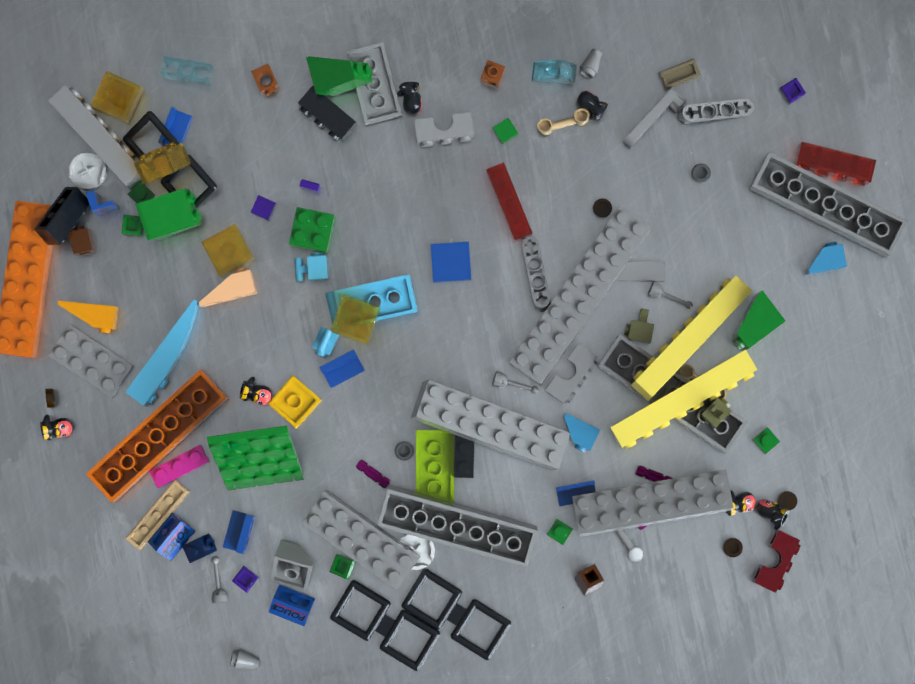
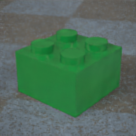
[289,207,336,254]

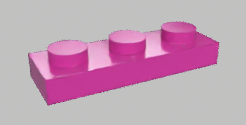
[149,445,210,488]

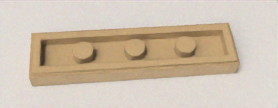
[125,479,190,551]

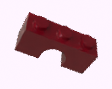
[752,530,801,593]

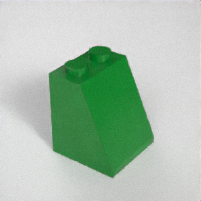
[306,56,373,96]
[135,189,202,241]
[732,290,786,350]

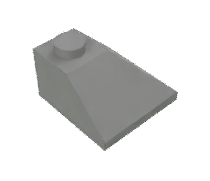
[270,540,313,592]

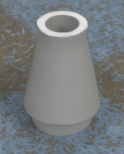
[580,49,602,79]
[230,650,260,670]

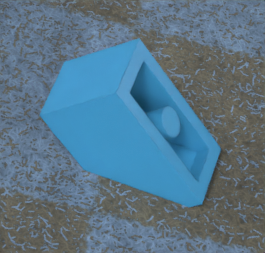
[805,242,847,275]
[563,413,600,453]

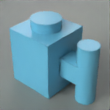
[294,252,329,282]
[312,327,340,358]

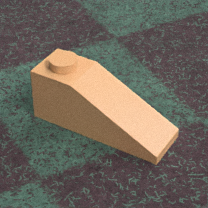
[199,268,257,307]

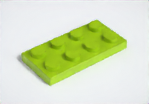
[416,430,454,503]

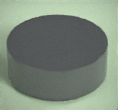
[691,163,711,183]
[395,441,414,461]

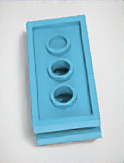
[325,274,418,330]

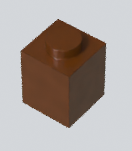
[69,226,96,256]
[574,564,604,596]

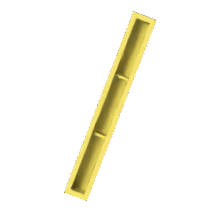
[631,276,752,401]
[610,350,757,449]

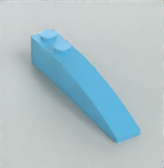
[125,299,199,406]

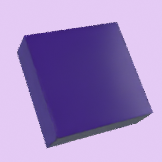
[779,78,806,105]
[299,179,321,194]
[251,195,276,221]
[232,566,259,593]

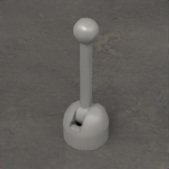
[648,281,693,309]
[492,371,539,394]
[211,556,227,603]

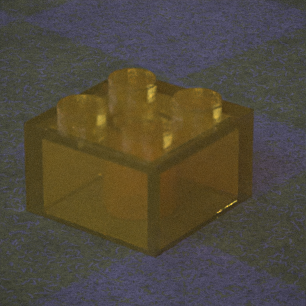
[90,71,145,125]
[134,142,192,185]
[202,224,255,278]
[330,294,381,344]

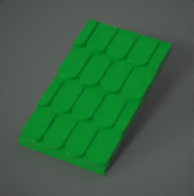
[207,425,304,491]

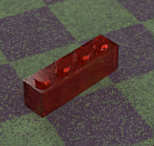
[794,142,876,187]
[486,162,533,243]

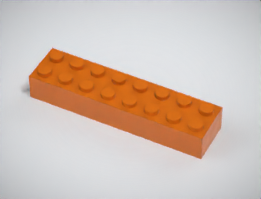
[0,201,53,359]
[86,369,229,503]

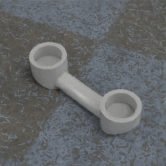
[615,530,643,562]

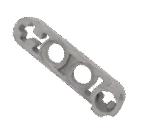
[623,87,687,147]
[677,99,754,124]
[522,236,551,312]

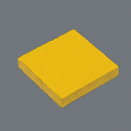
[268,375,322,429]

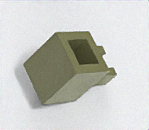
[624,308,654,344]
[700,398,732,428]

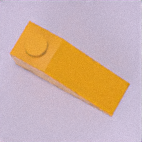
[58,301,119,333]

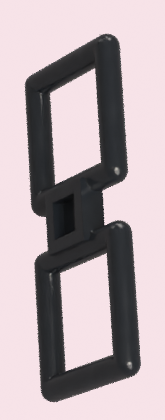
[123,111,217,209]
[401,569,511,660]
[330,580,440,671]

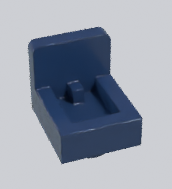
[182,534,217,563]

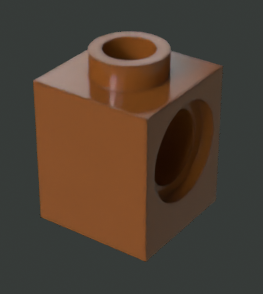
[481,60,505,88]
[251,64,279,96]

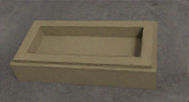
[658,59,701,91]

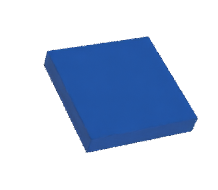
[431,241,471,283]

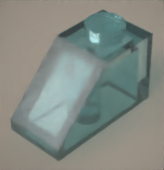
[532,60,577,84]

